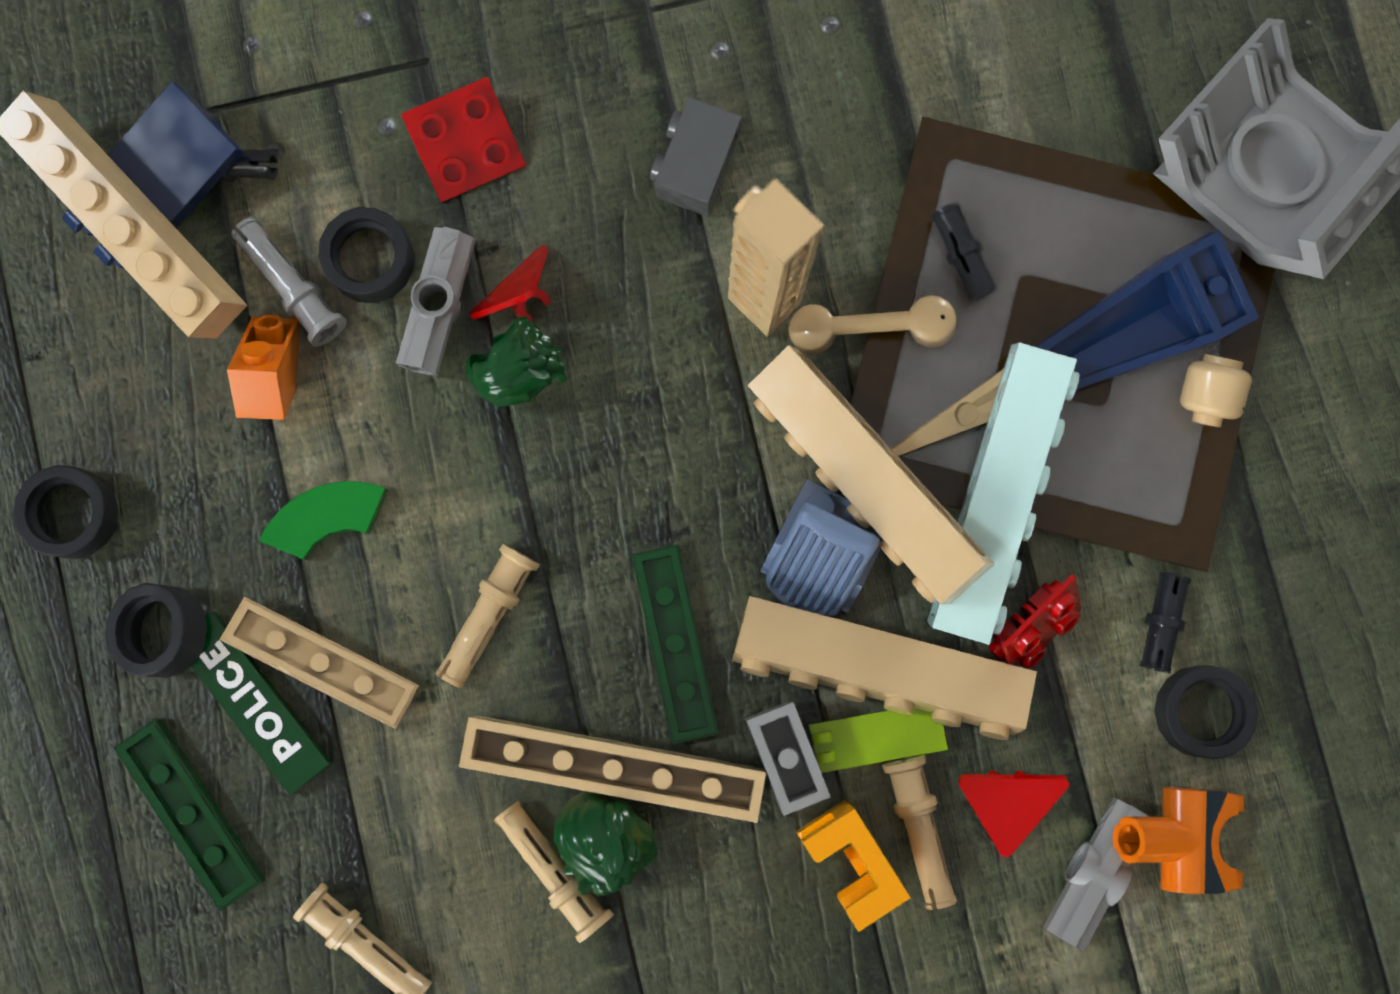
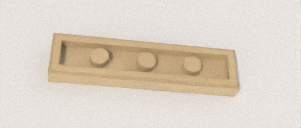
[220,596,420,730]

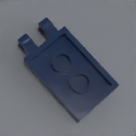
[62,82,245,268]

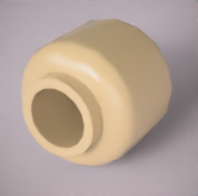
[1180,354,1252,427]

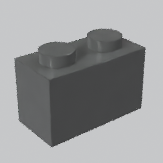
[650,97,742,217]

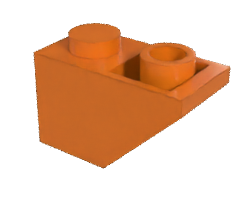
[227,315,300,420]

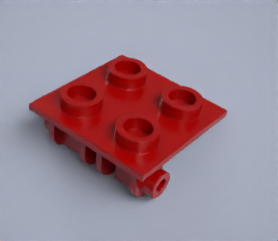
[400,76,526,202]
[987,575,1082,670]

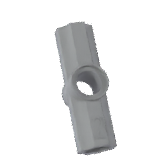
[396,227,476,376]
[1043,798,1149,952]

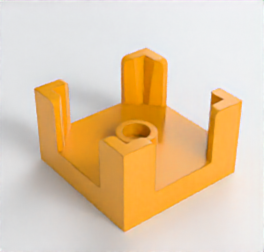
[796,800,911,932]

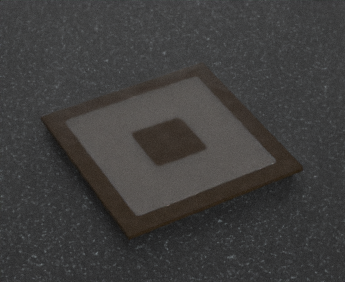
[851,117,1275,572]

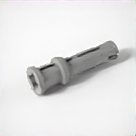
[231,217,347,347]

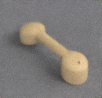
[788,295,957,355]

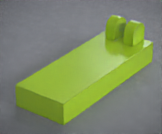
[808,708,948,773]

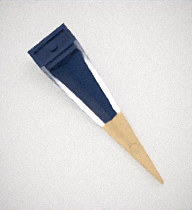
[891,230,1259,456]

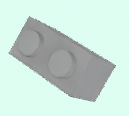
[745,701,831,816]

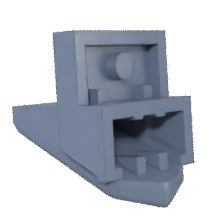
[760,479,883,617]

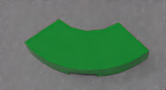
[259,481,388,560]

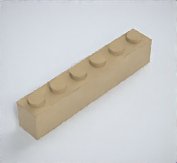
[0,90,247,339]
[747,345,995,604]
[732,596,1037,740]
[459,715,766,823]

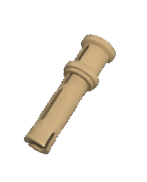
[435,543,540,689]
[882,754,957,910]
[493,801,614,943]
[292,882,432,994]

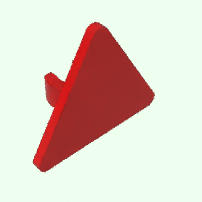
[468,244,551,322]
[958,770,1069,857]

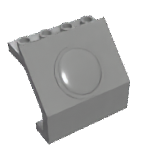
[1153,18,1400,279]

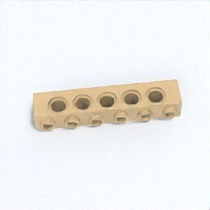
[728,178,824,337]

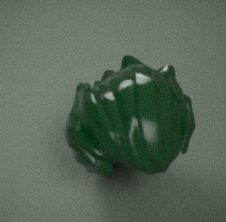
[465,316,567,407]
[554,791,658,897]

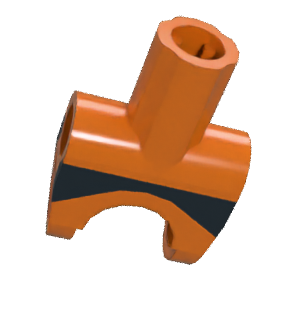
[1113,787,1245,894]

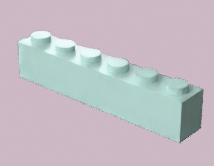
[927,342,1080,645]

